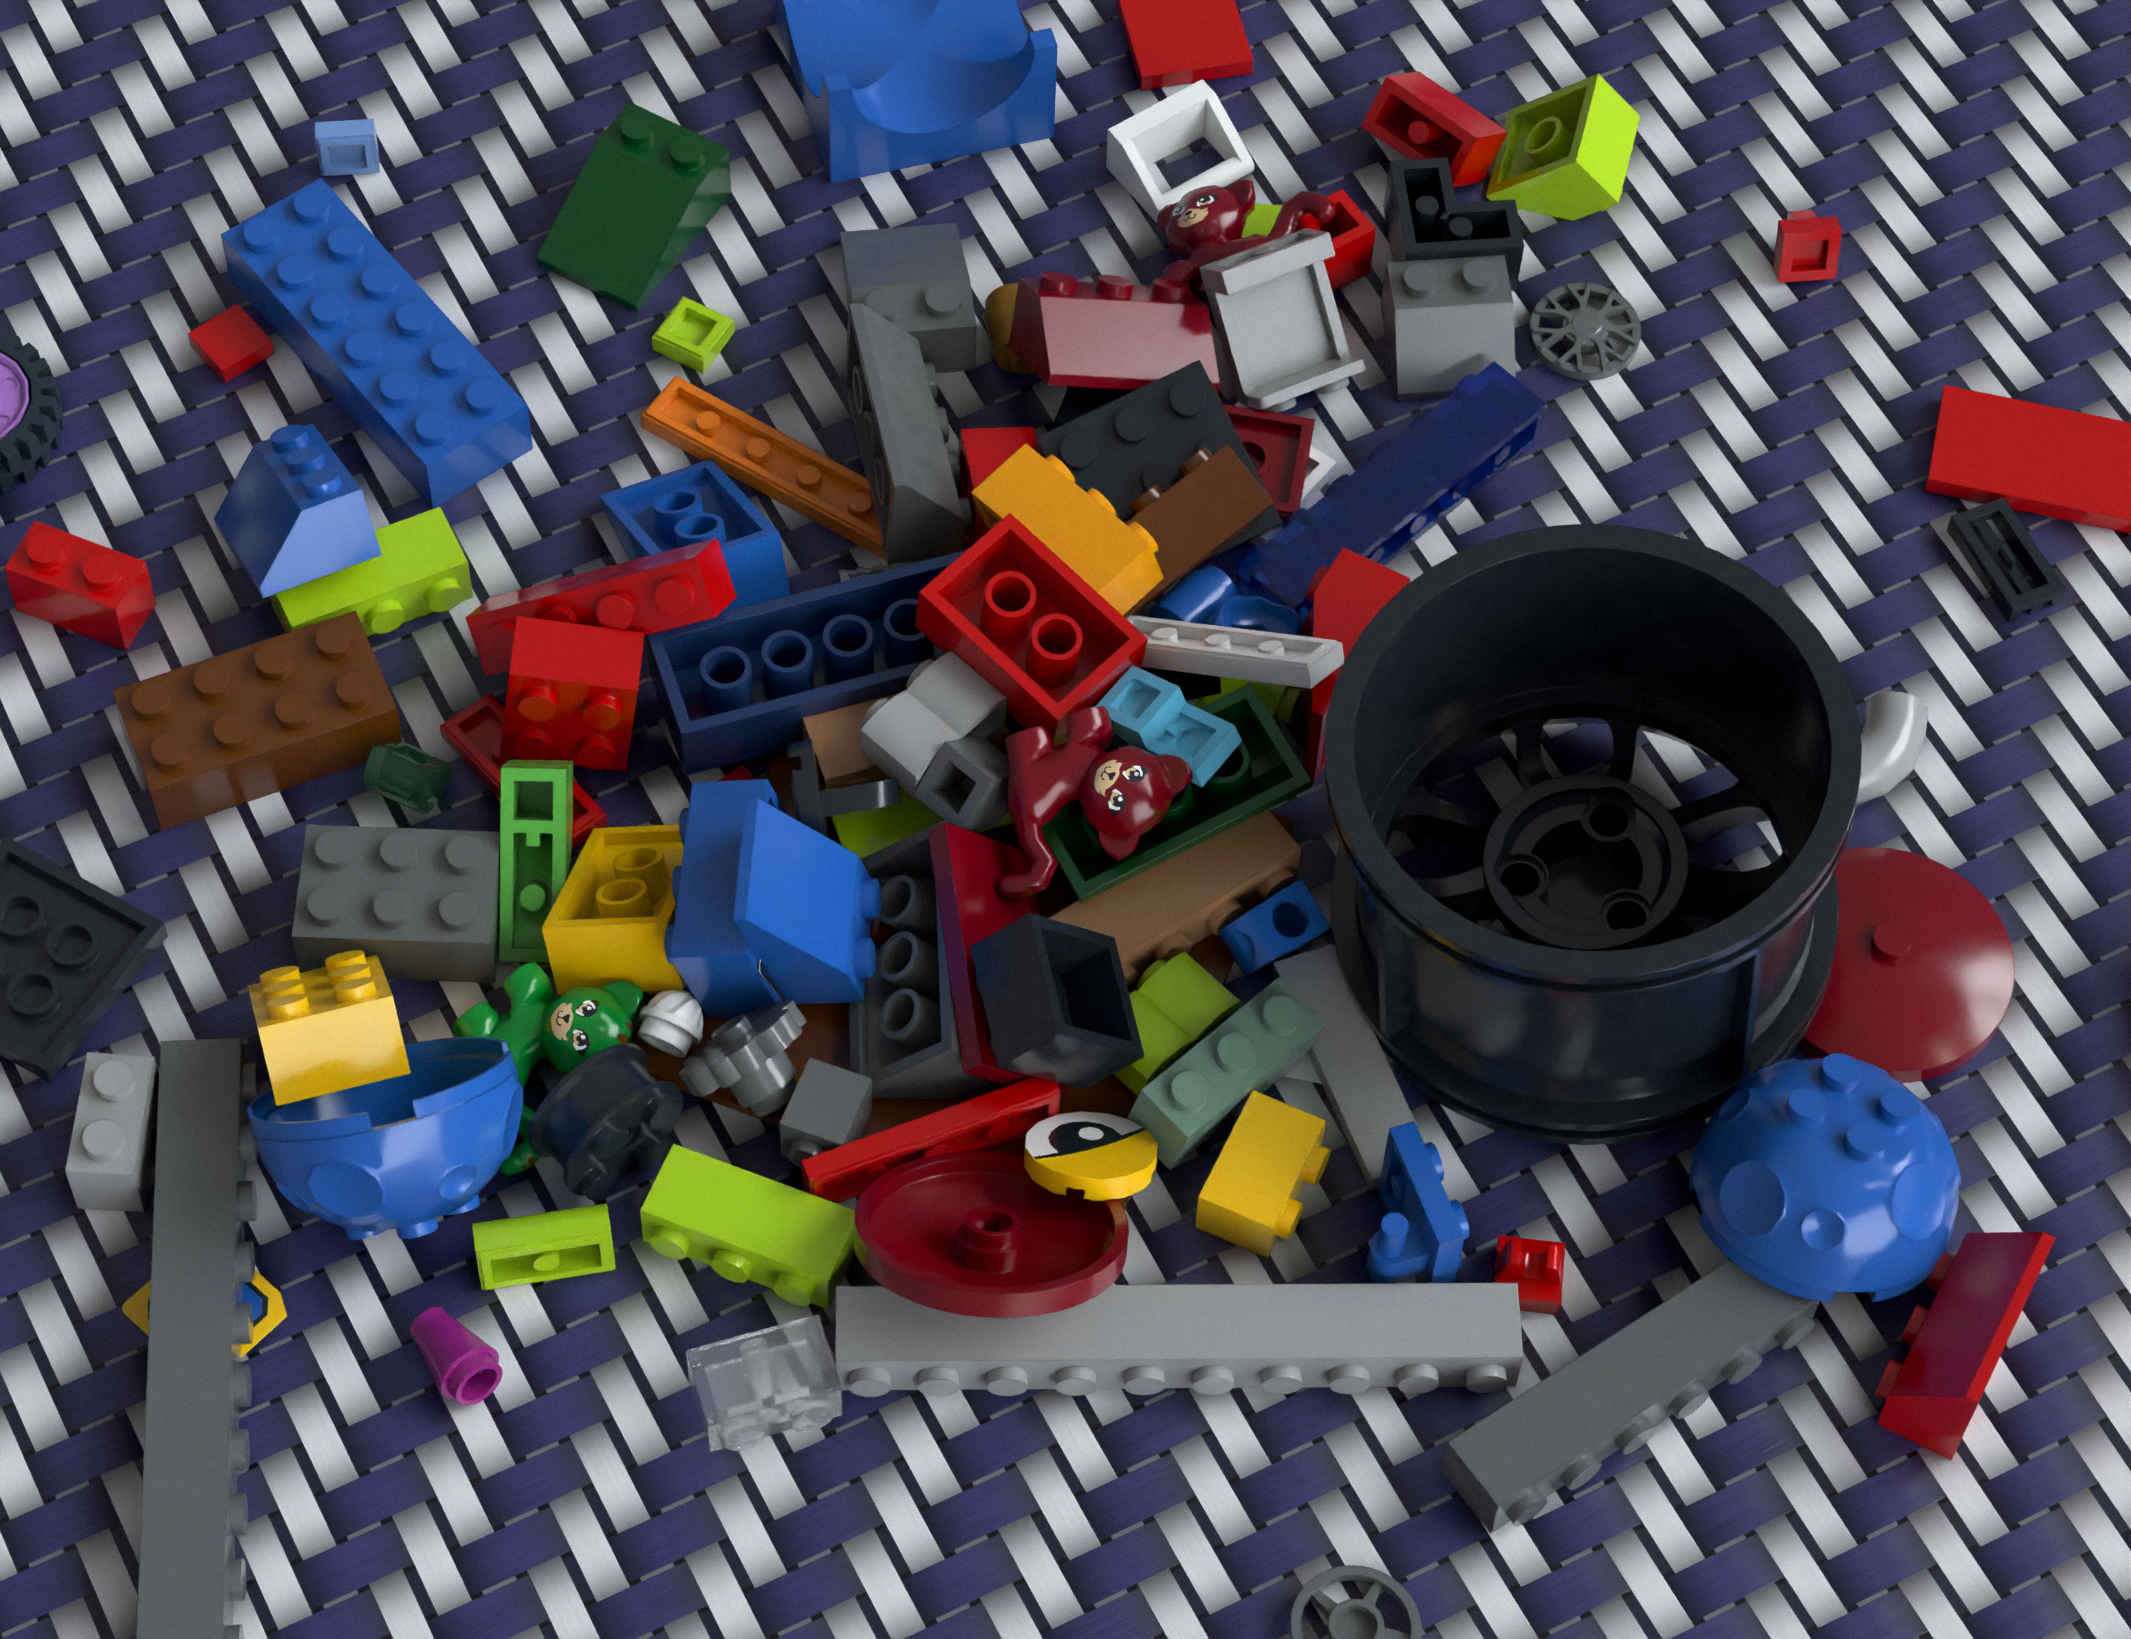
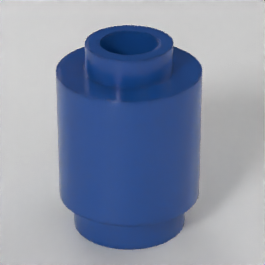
[1148,565,1239,624]

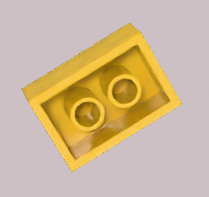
[248,950,411,1106]

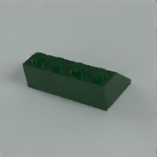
[1042,683,1312,904]

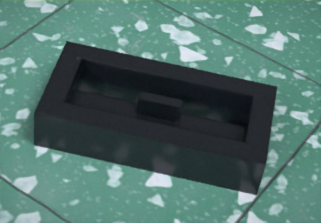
[1947,497,2066,623]

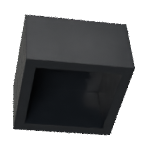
[970,913,1145,1089]

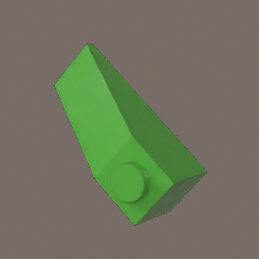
[499,759,573,963]

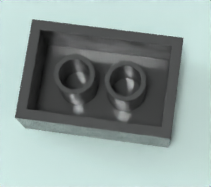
[291,824,500,983]

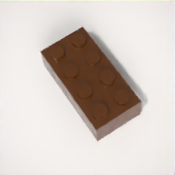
[112,610,404,831]

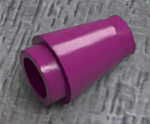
[410,1307,503,1406]

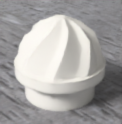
[638,990,703,1057]

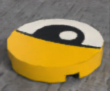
[1024,1111,1158,1201]

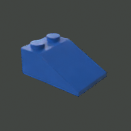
[599,459,791,613]
[733,798,882,1004]

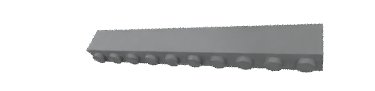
[835,1283,1523,1397]

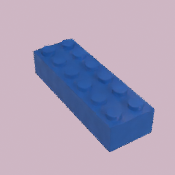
[221,178,533,509]

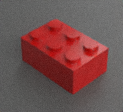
[915,513,1148,746]

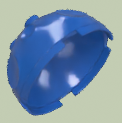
[247,1036,523,1240]
[1689,1053,1962,1303]

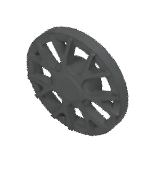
[1529,282,1641,380]

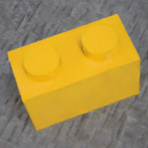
[1195,1090,1331,1258]

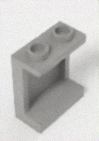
[1199,228,1366,413]

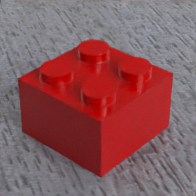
[499,616,645,772]

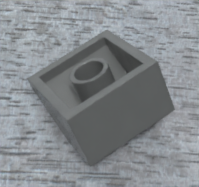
[1380,255,1516,401]

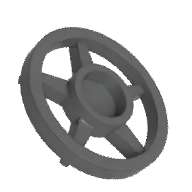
[1289,1565,1422,1639]

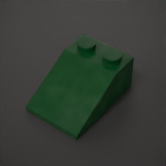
[536,102,731,313]

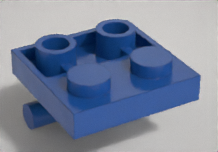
[1367,1121,1469,1284]

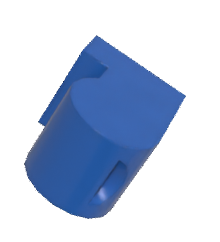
[1218,878,1331,977]

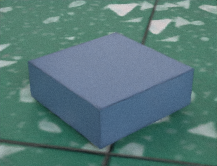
[315,119,380,176]

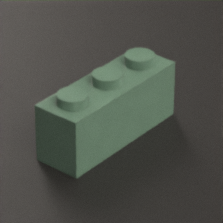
[1127,977,1325,1170]

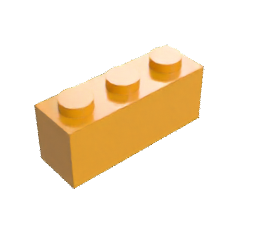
[971,443,1164,616]

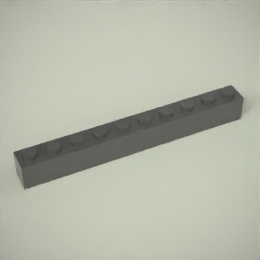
[136,1038,260,1639]

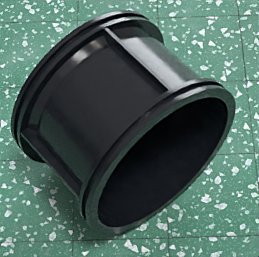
[1324,524,1862,1145]

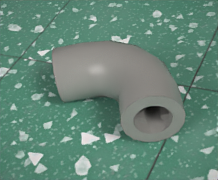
[1856,691,1928,804]

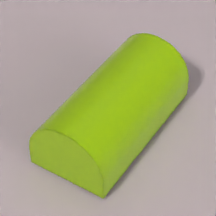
[472,1203,616,1290]

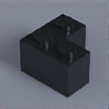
[1383,157,1524,291]

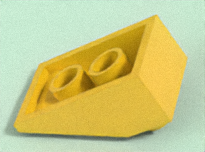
[542,824,685,995]

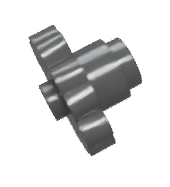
[678,998,807,1117]

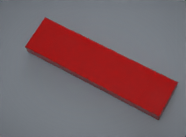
[801,1077,1060,1204]

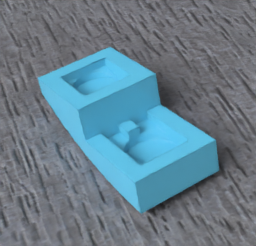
[1095,665,1242,787]

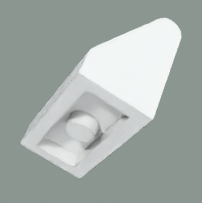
[1106,79,1255,222]

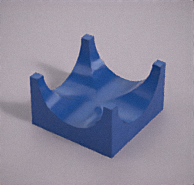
[772,0,1058,184]

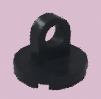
[786,739,901,838]

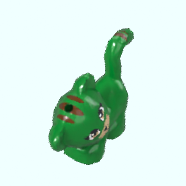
[452,961,644,1176]

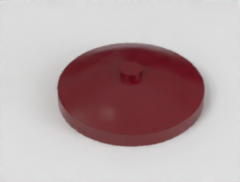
[1797,847,2015,1083]
[854,1151,1129,1318]

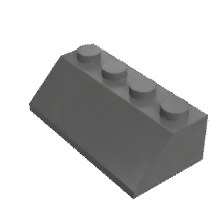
[844,303,972,565]
[849,820,993,1099]

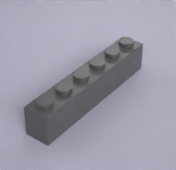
[1441,1260,1819,1533]

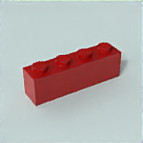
[465,538,737,677]

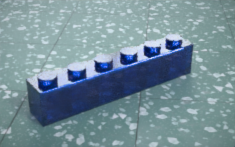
[1237,361,1547,628]

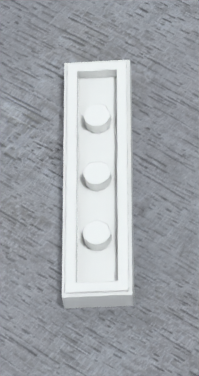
[1127,615,1344,689]

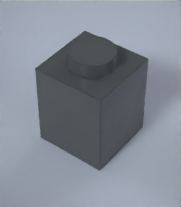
[913,736,1010,831]
[779,1057,872,1168]

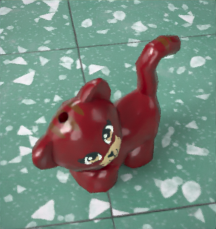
[1157,180,1336,306]
[997,706,1193,899]

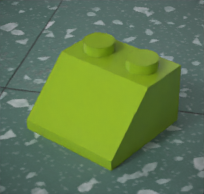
[1486,74,1640,221]

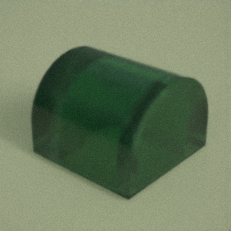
[364,741,454,814]

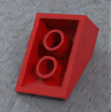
[1302,547,1410,784]

